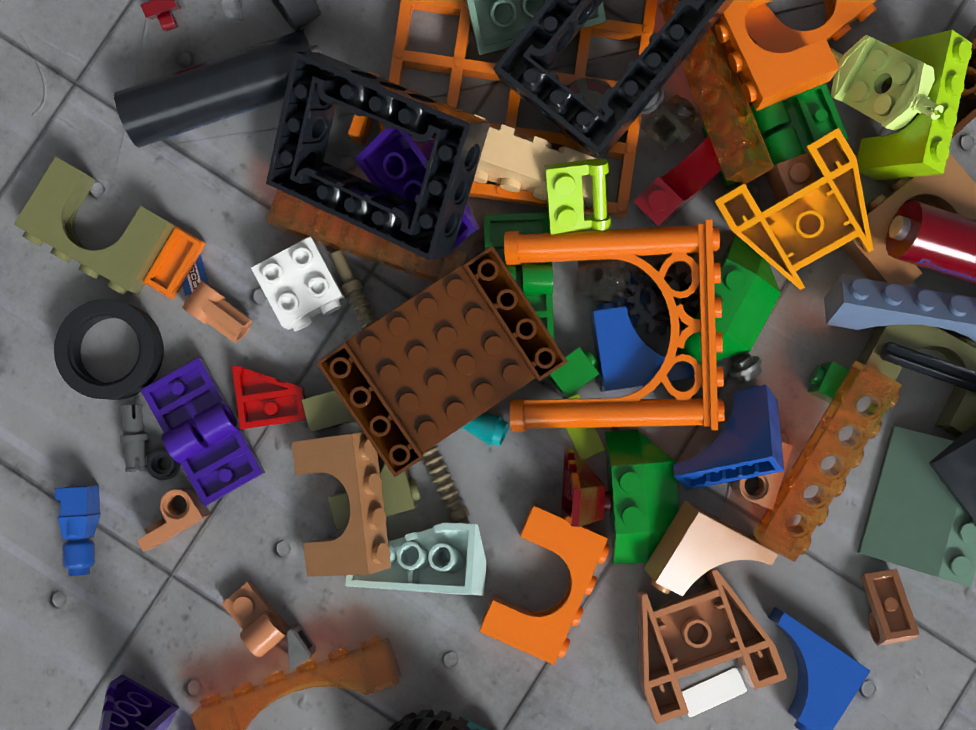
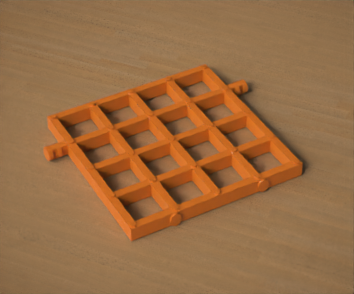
[379,0,658,219]

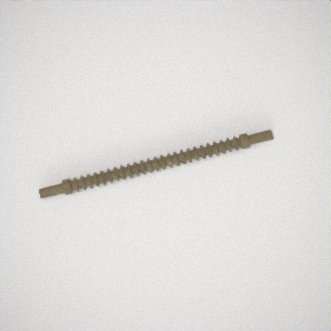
[330,250,471,524]

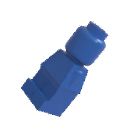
[55,486,101,576]

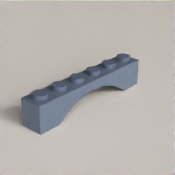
[824,275,976,342]

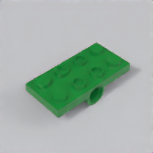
[701,83,849,189]
[484,213,554,340]

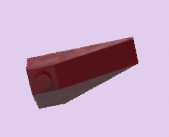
[561,448,611,527]

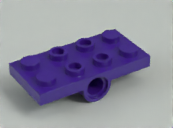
[141,357,265,506]

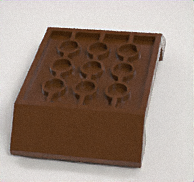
[316,246,568,477]

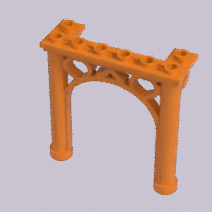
[504,219,725,432]

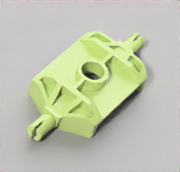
[830,35,943,131]

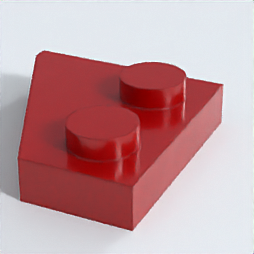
[232,366,307,430]

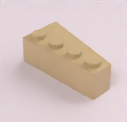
[474,114,598,209]

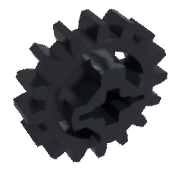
[624,263,698,336]

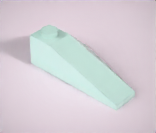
[345,523,486,596]

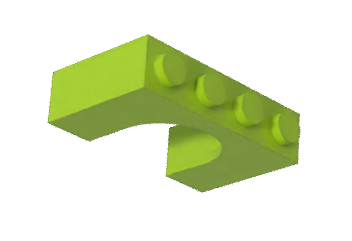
[857,30,973,181]

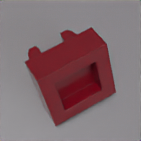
[140,0,181,32]

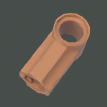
[182,281,253,343]

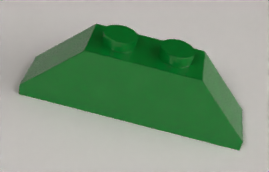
[676,236,781,363]
[604,430,679,564]

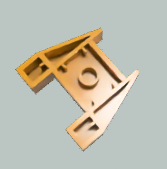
[715,128,874,290]

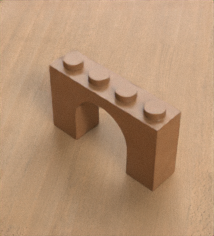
[841,153,976,286]
[292,432,391,577]

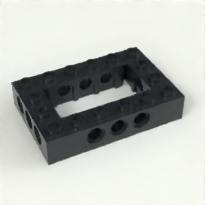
[493,0,733,159]
[266,51,491,261]

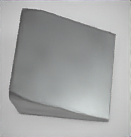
[287,623,316,671]

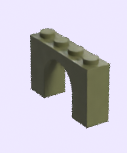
[14,156,175,295]
[852,325,976,438]
[302,390,421,531]

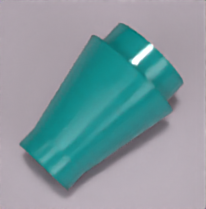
[462,413,509,447]

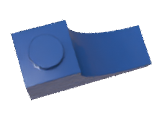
[590,302,701,392]
[673,384,784,490]
[768,607,870,730]

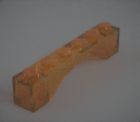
[191,636,402,730]

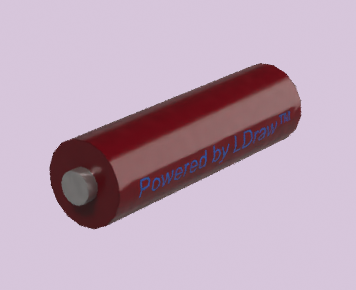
[886,200,976,284]

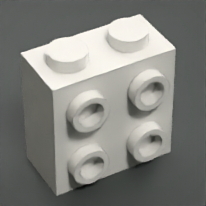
[251,236,346,331]

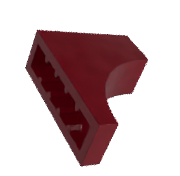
[633,136,732,227]

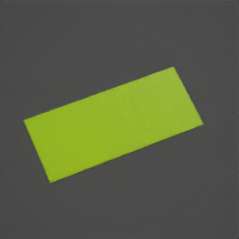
[566,394,605,460]

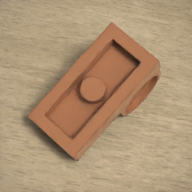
[731,442,793,510]
[137,488,211,552]
[861,569,920,646]
[221,580,290,657]

